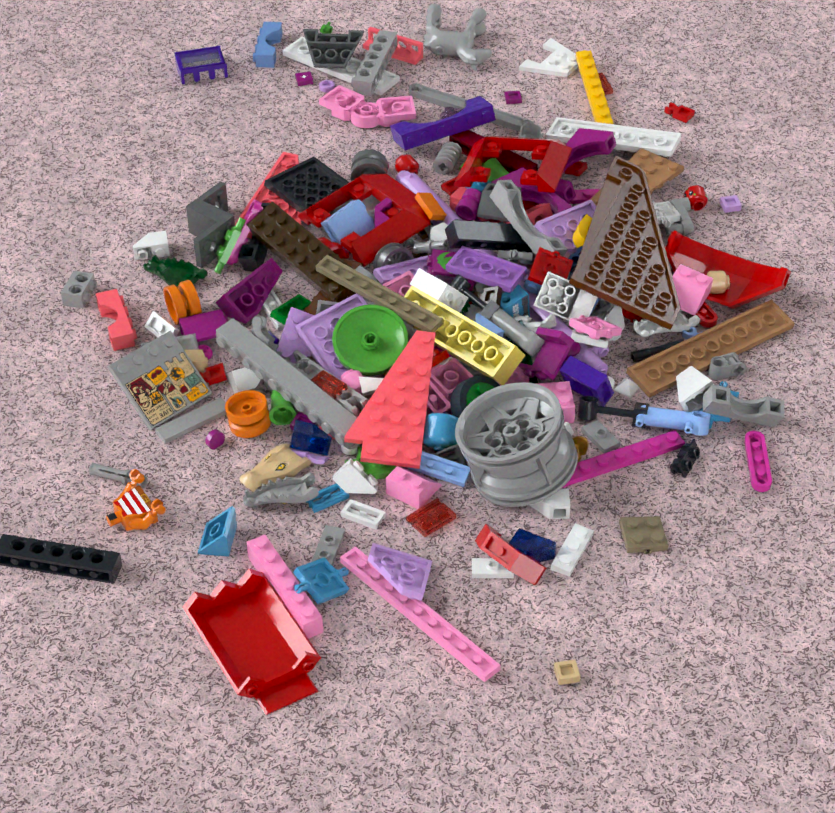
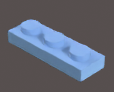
[408,451,471,487]

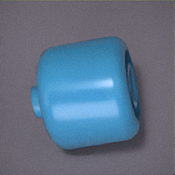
[423,413,458,452]

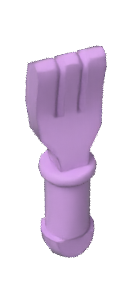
[291,449,329,464]

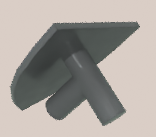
[433,444,468,466]

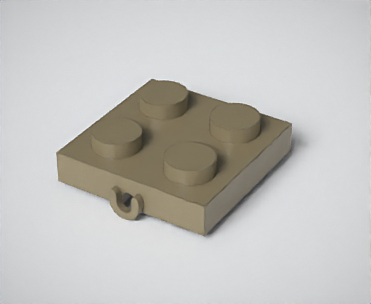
[619,516,668,554]

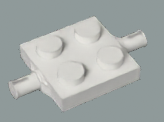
[652,200,680,227]

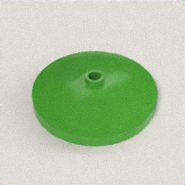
[332,305,408,376]

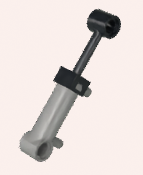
[449,274,544,357]

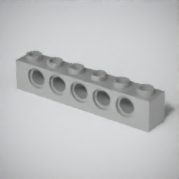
[351,30,398,96]

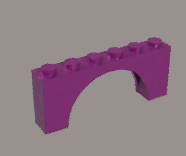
[555,128,617,204]
[491,168,572,214]

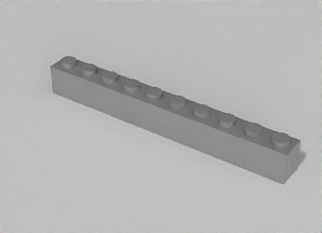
[216,318,357,449]

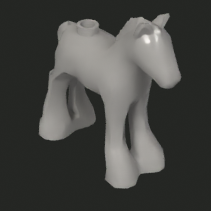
[424,4,492,71]

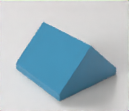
[198,506,237,557]

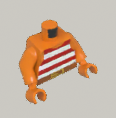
[106,469,166,531]

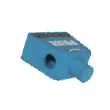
[500,284,530,318]

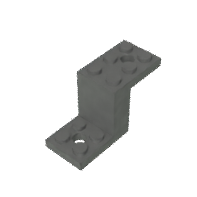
[186,181,235,268]

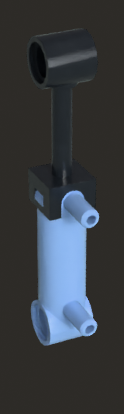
[578,396,711,436]

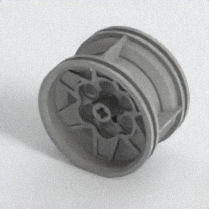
[455,382,578,507]

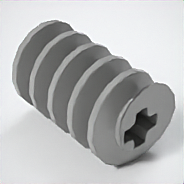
[433,142,462,175]

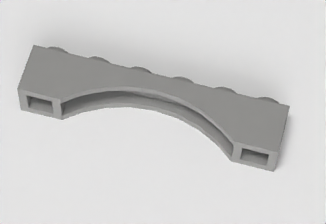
[489,180,568,257]

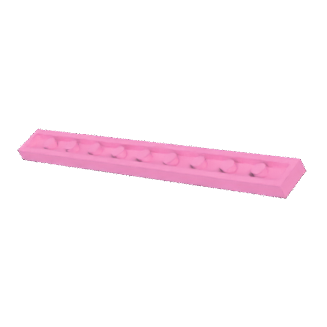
[340,547,501,682]

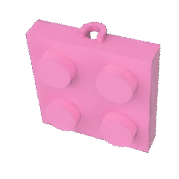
[569,315,622,340]

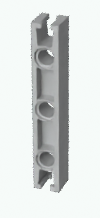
[285,350,368,417]

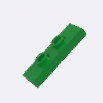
[270,294,312,325]

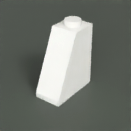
[676,366,714,412]

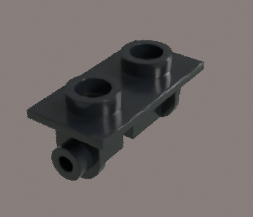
[670,439,700,478]

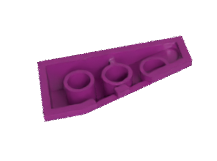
[216,257,283,324]

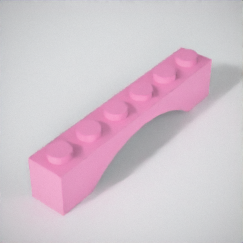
[246,534,323,639]

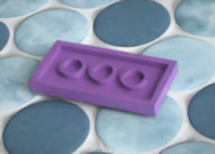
[446,246,527,293]

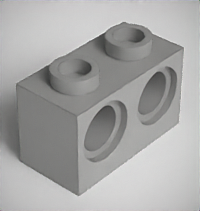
[61,271,97,308]

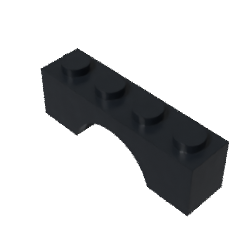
[238,203,270,271]

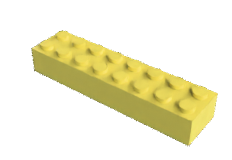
[404,286,525,386]

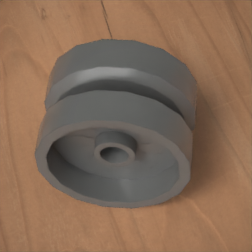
[351,149,388,181]

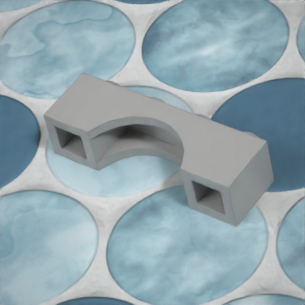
[703,384,784,427]

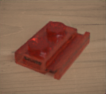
[406,498,456,537]

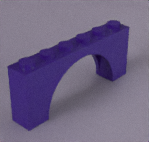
[390,96,496,151]

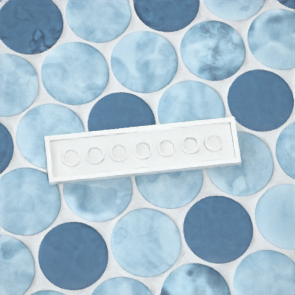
[283,37,400,96]
[546,117,681,157]

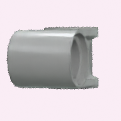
[708,352,746,380]

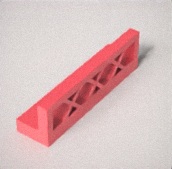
[363,27,423,65]

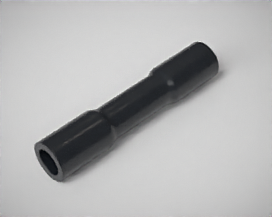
[630,339,684,363]

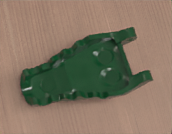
[143,255,208,287]

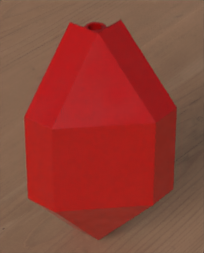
[664,230,791,309]

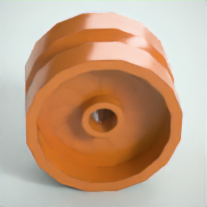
[163,280,202,325]
[225,390,271,438]

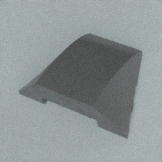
[303,29,364,69]

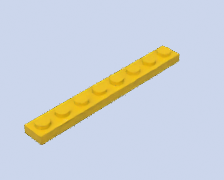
[575,50,614,124]

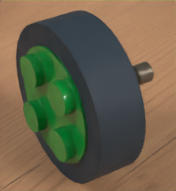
[450,375,500,418]

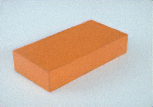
[415,192,447,220]

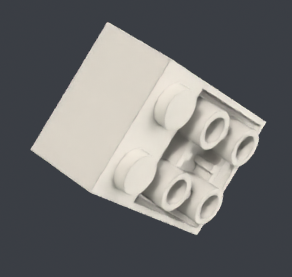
[533,272,597,321]

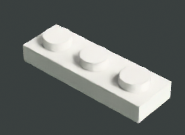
[550,523,594,577]

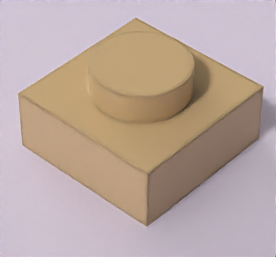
[554,659,581,685]

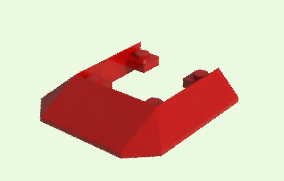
[454,136,572,193]
[297,174,431,267]

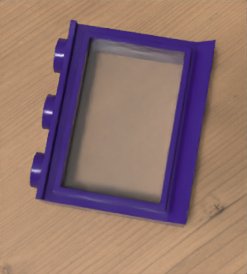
[174,46,228,84]

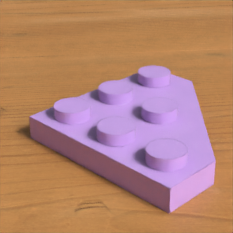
[276,307,314,364]
[368,543,432,601]

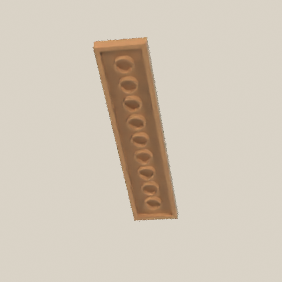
[626,299,795,398]

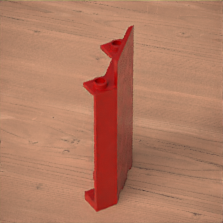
[182,569,321,715]

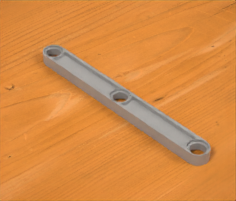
[409,84,534,132]

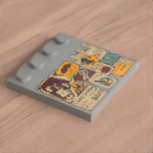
[107,330,212,431]

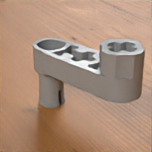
[665,197,694,236]

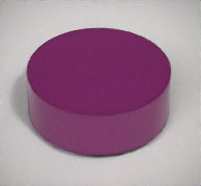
[205,429,225,450]

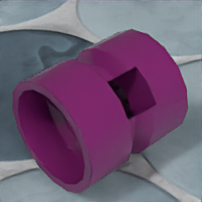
[455,188,482,221]

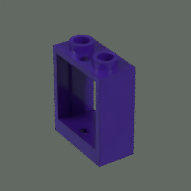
[560,355,614,406]

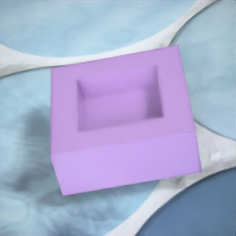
[719,195,742,213]

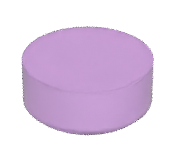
[319,80,335,93]

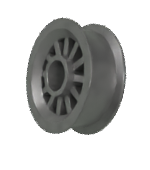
[373,243,414,269]

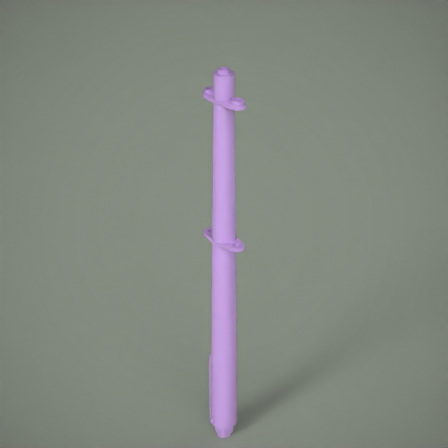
[396,170,609,374]

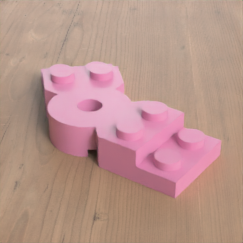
[319,85,416,128]

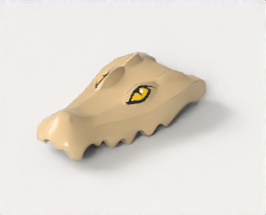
[239,443,311,492]

